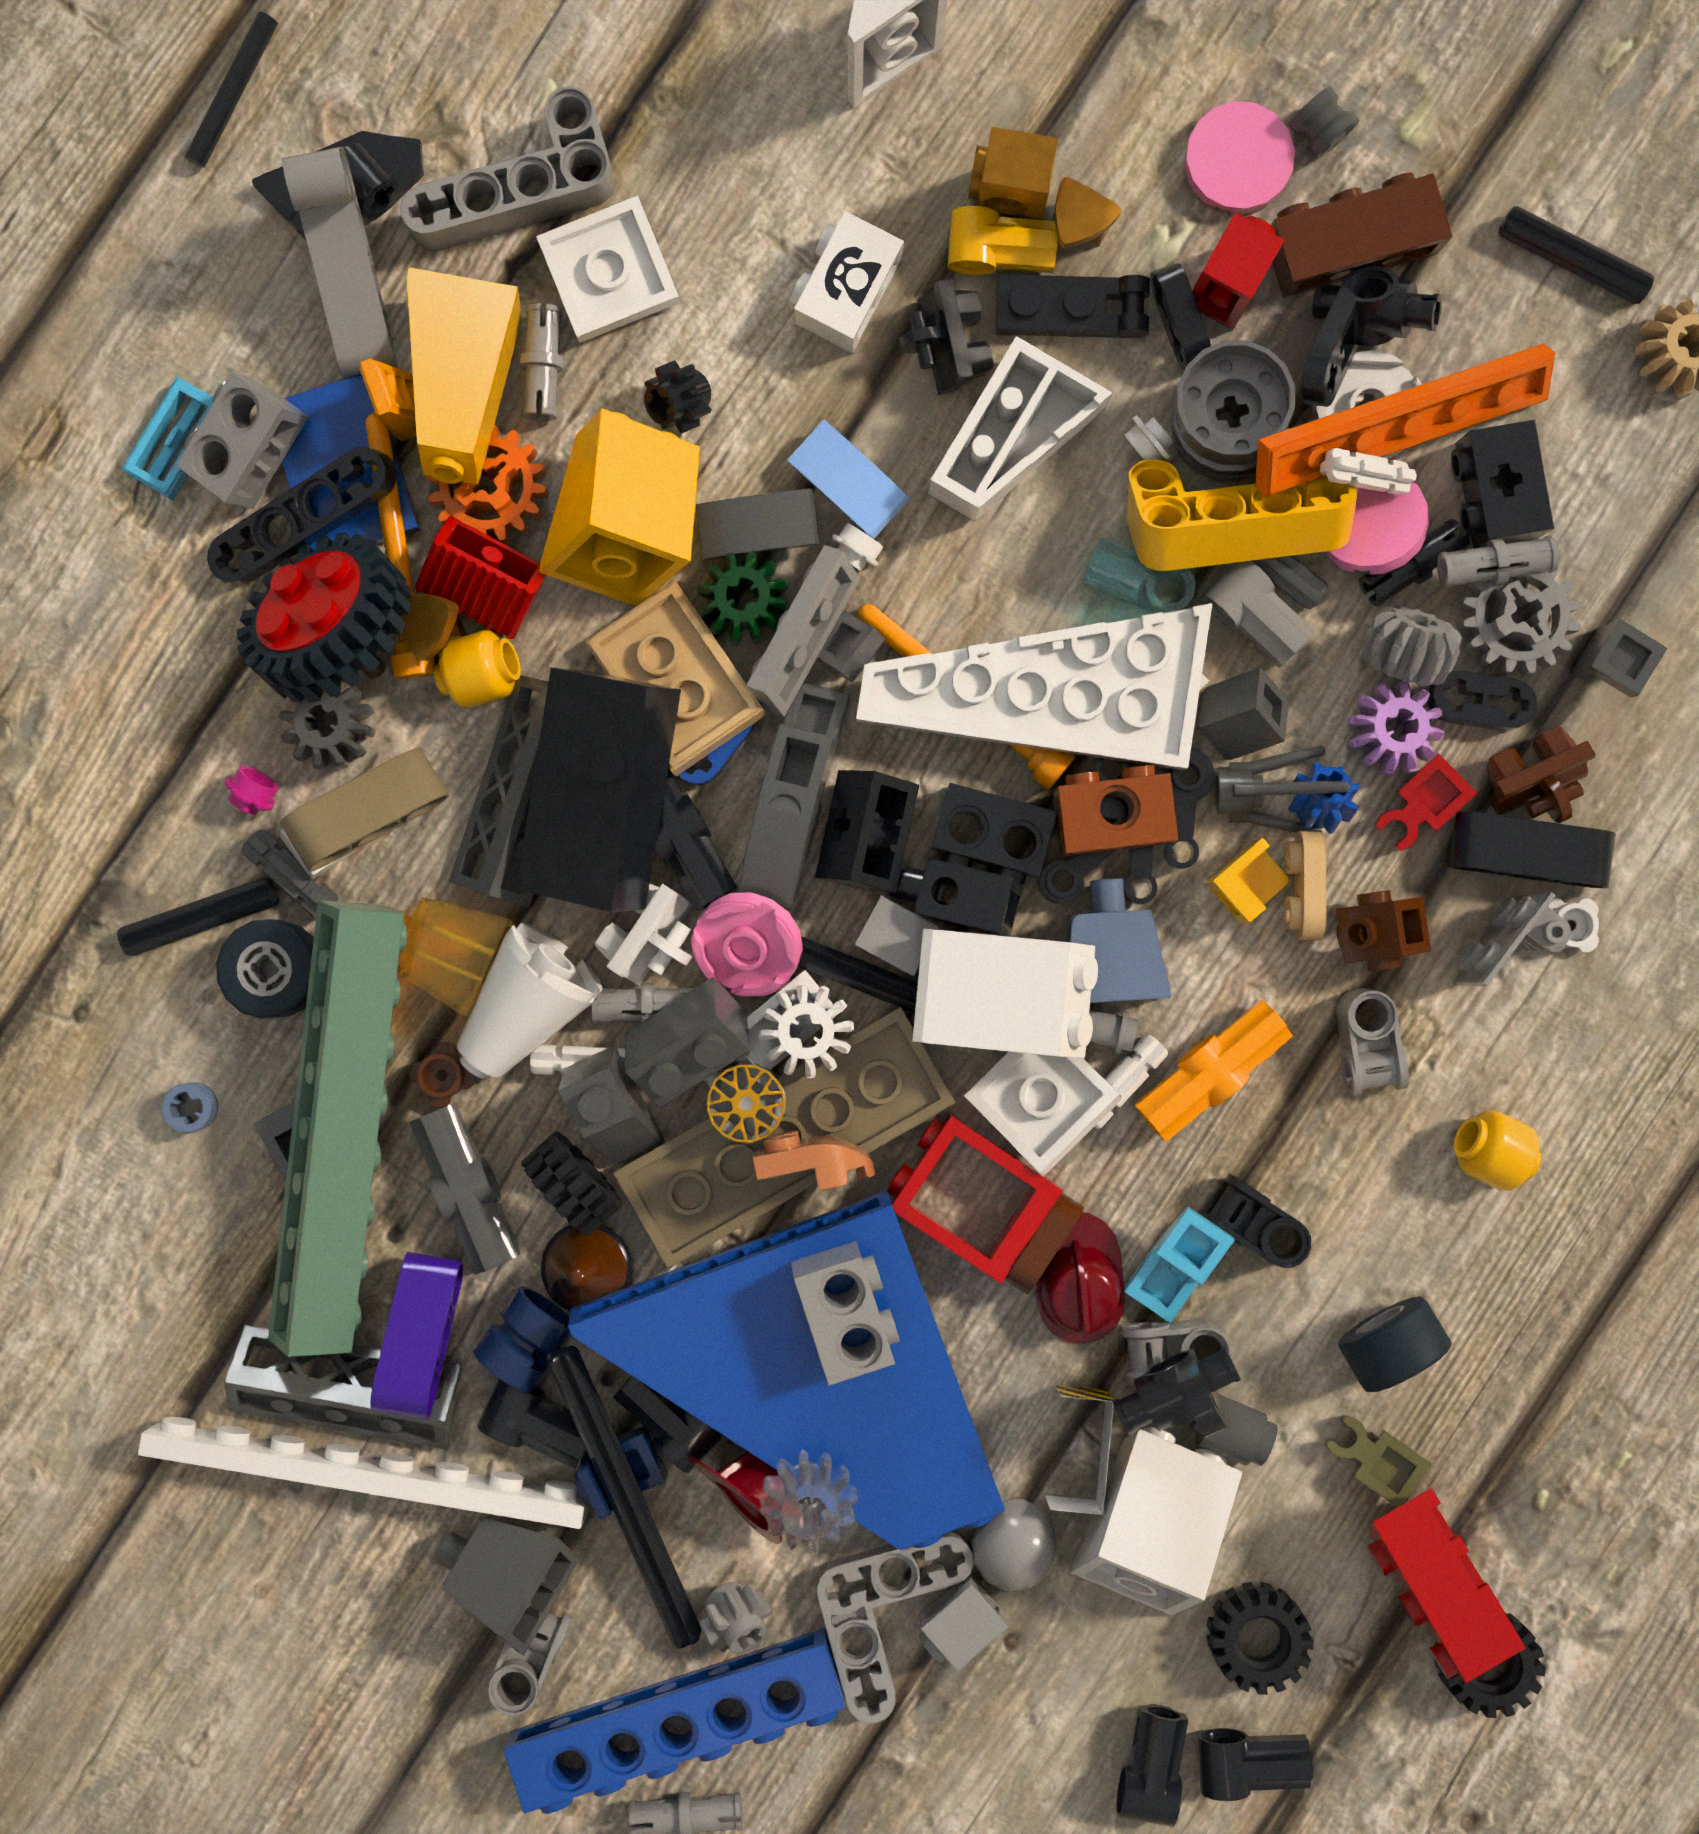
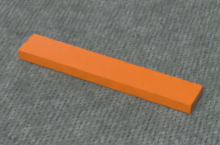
[1255,343,1556,497]

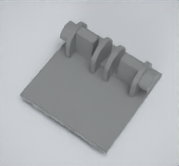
[1453,892,1571,986]

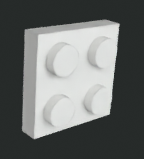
[536,195,680,343]
[964,1052,1123,1177]

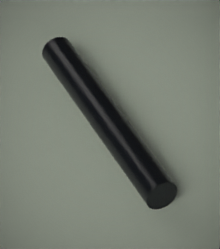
[184,11,278,168]

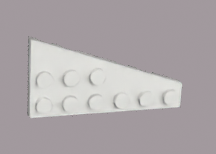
[856,603,1212,771]

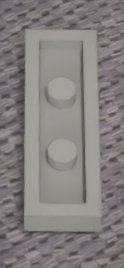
[746,545,861,717]

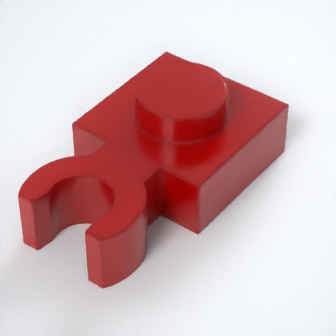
[1375,753,1477,851]

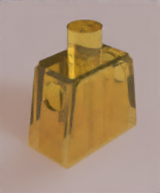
[386,897,517,1017]

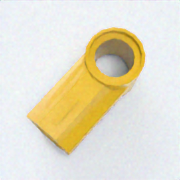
[947,206,1058,276]

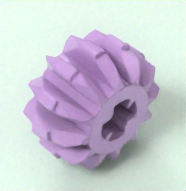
[1347,681,1444,775]

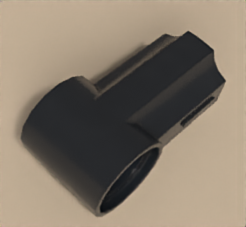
[613,1375,724,1473]
[477,1379,585,1469]
[1116,1704,1188,1827]
[1199,1728,1313,1801]

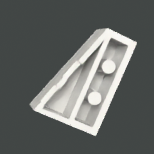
[928,336,1112,521]

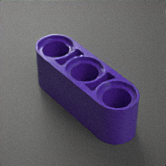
[370,1252,464,1420]

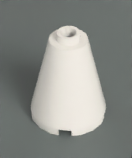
[457,923,603,1079]

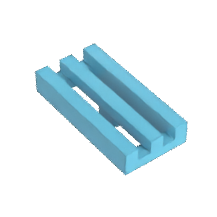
[121,376,213,501]

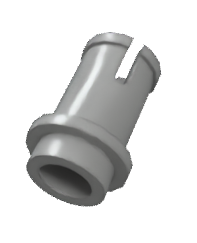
[1089,1009,1139,1054]

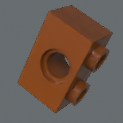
[1053,765,1178,856]

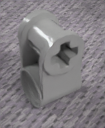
[1336,988,1409,1097]
[1120,1319,1231,1385]
[488,1613,573,1716]

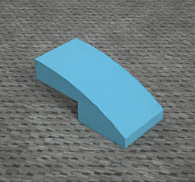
[1124,1206,1235,1323]

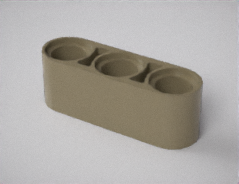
[279,748,449,872]

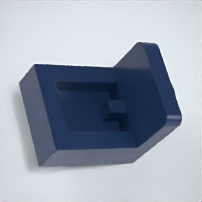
[575,1426,668,1519]

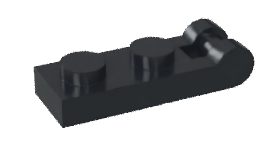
[995,274,1150,338]

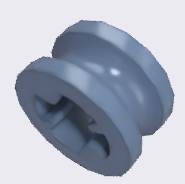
[161,1082,218,1133]

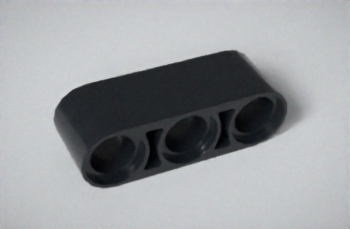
[1449,811,1616,889]

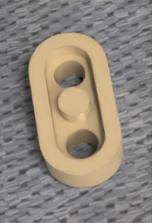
[1284,830,1326,940]

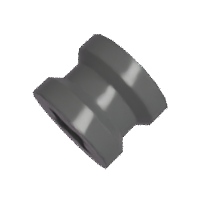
[1288,86,1360,159]

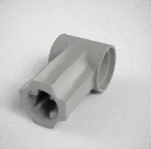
[1201,561,1315,668]

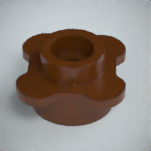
[409,1042,476,1108]

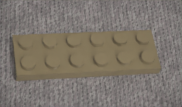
[613,1007,956,1269]

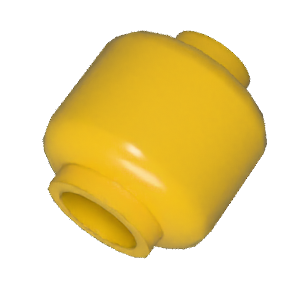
[434,630,521,709]
[1454,1110,1541,1191]

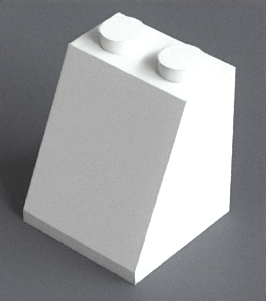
[912,929,1098,1058]
[1070,1427,1242,1616]

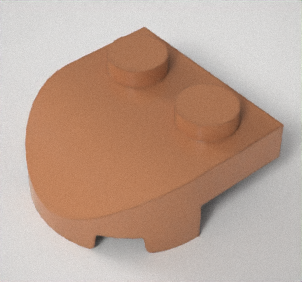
[753,1130,875,1191]

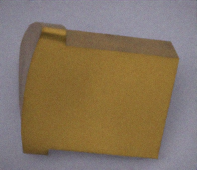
[1053,177,1121,249]
[400,594,467,661]

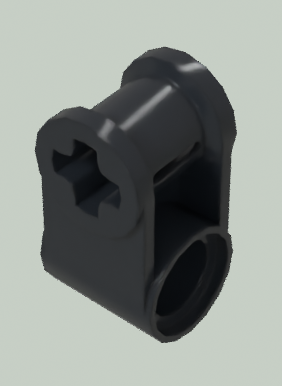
[1202,1173,1311,1268]

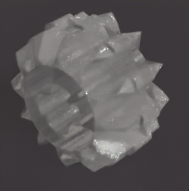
[760,1449,858,1553]

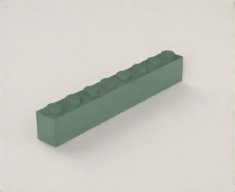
[268,900,407,1357]

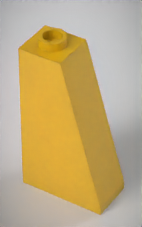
[406,268,522,485]

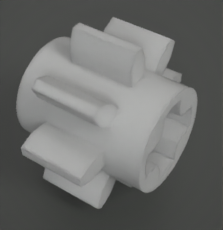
[699,1582,773,1654]

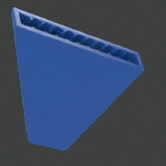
[568,1190,1005,1550]

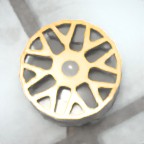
[707,1063,786,1143]

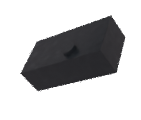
[516,667,681,912]

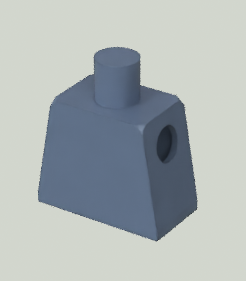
[1065,878,1171,1003]

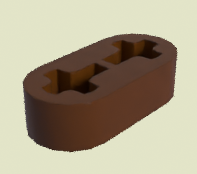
[1004,1192,1084,1295]

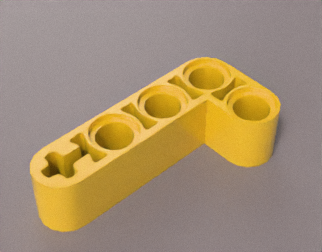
[1127,459,1357,571]

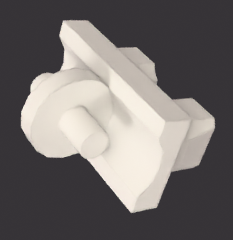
[595,883,693,986]

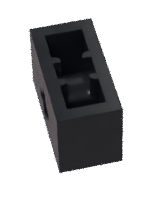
[1451,420,1554,549]
[815,770,919,893]

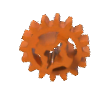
[426,424,549,545]

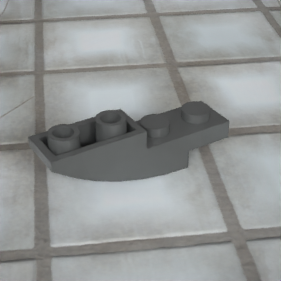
[738,683,850,911]

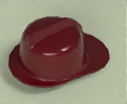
[1036,1212,1125,1344]
[687,1451,796,1544]

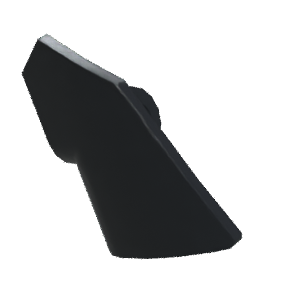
[252,131,424,240]

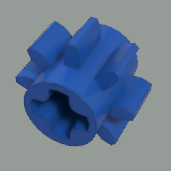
[1288,762,1360,834]

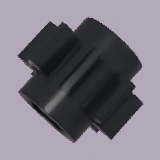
[644,360,712,434]

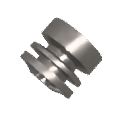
[1172,340,1295,481]

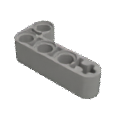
[400,86,615,251]
[282,147,398,378]

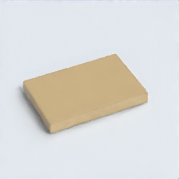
[585,580,767,776]

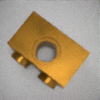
[968,127,1058,220]

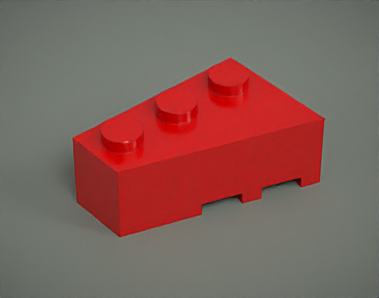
[1367,1488,1526,1685]

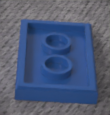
[282,374,421,551]

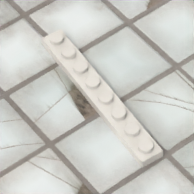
[138,1417,589,1529]

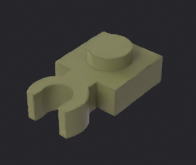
[1325,1415,1432,1507]

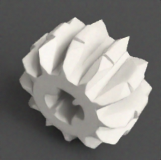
[759,983,854,1078]

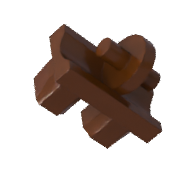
[1486,725,1596,824]

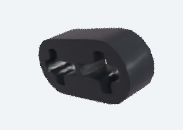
[1150,263,1211,370]
[1427,671,1537,731]

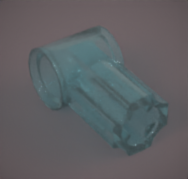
[1082,538,1196,614]

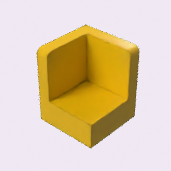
[1205,837,1289,924]

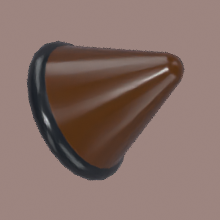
[540,1224,633,1311]

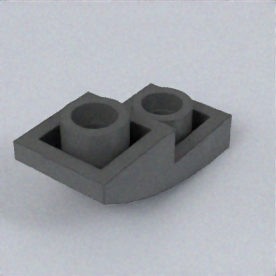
[695,489,819,560]

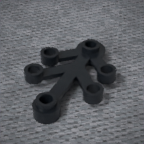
[1038,748,1215,905]

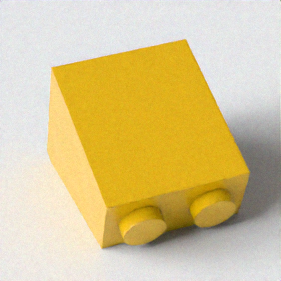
[539,408,700,606]

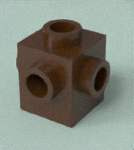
[1336,890,1431,971]

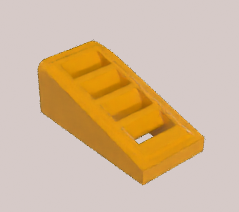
[359,358,416,442]

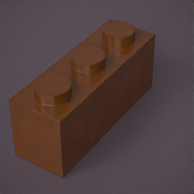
[1271,172,1453,298]

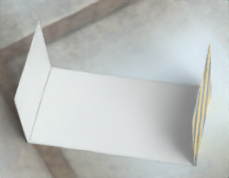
[1045,1385,1114,1515]

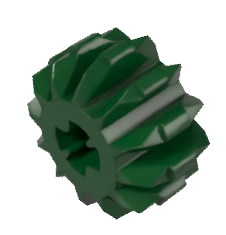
[697,552,790,646]

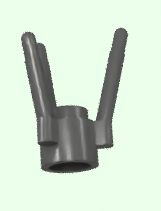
[1215,746,1351,833]

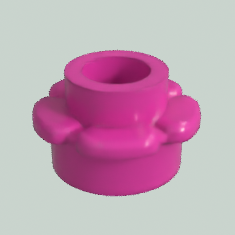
[224,766,279,815]

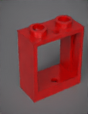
[886,1113,1063,1284]

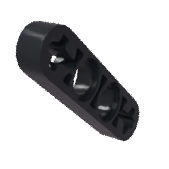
[207,447,397,584]

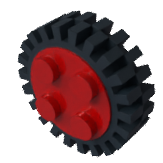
[237,533,411,703]

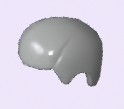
[971,1499,1056,1592]

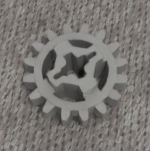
[1456,567,1582,677]

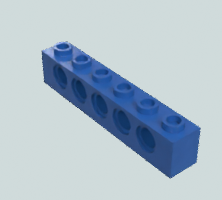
[503,1628,845,1814]

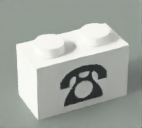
[790,211,904,353]

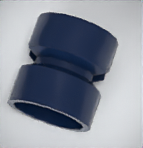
[473,1286,572,1393]

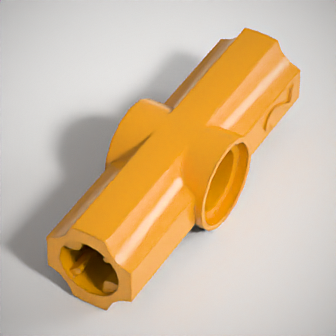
[1134,1000,1293,1142]

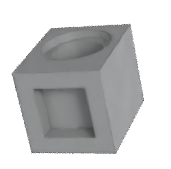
[855,896,940,976]
[919,1573,1008,1672]

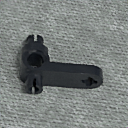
[1302,266,1442,407]
[1113,1347,1241,1438]

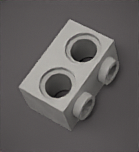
[176,371,309,509]
[791,1241,900,1386]

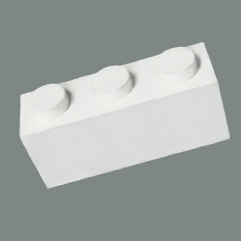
[848,0,947,108]

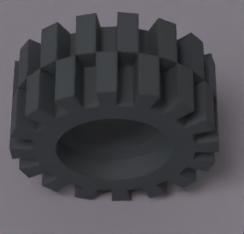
[521,1131,622,1236]
[1206,1582,1314,1695]
[1434,1613,1546,1718]

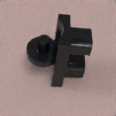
[898,279,994,395]

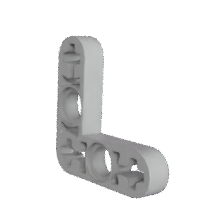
[817,1531,974,1724]

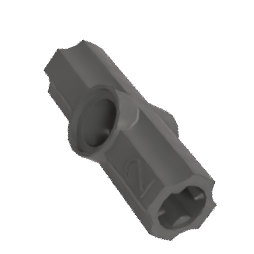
[409,1102,521,1275]

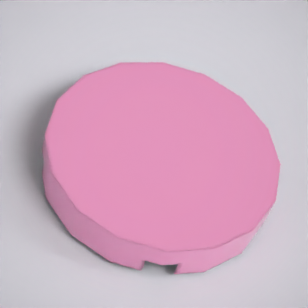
[1184,101,1295,215]
[1325,482,1429,575]
[691,892,803,997]

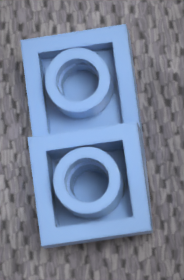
[787,419,910,539]

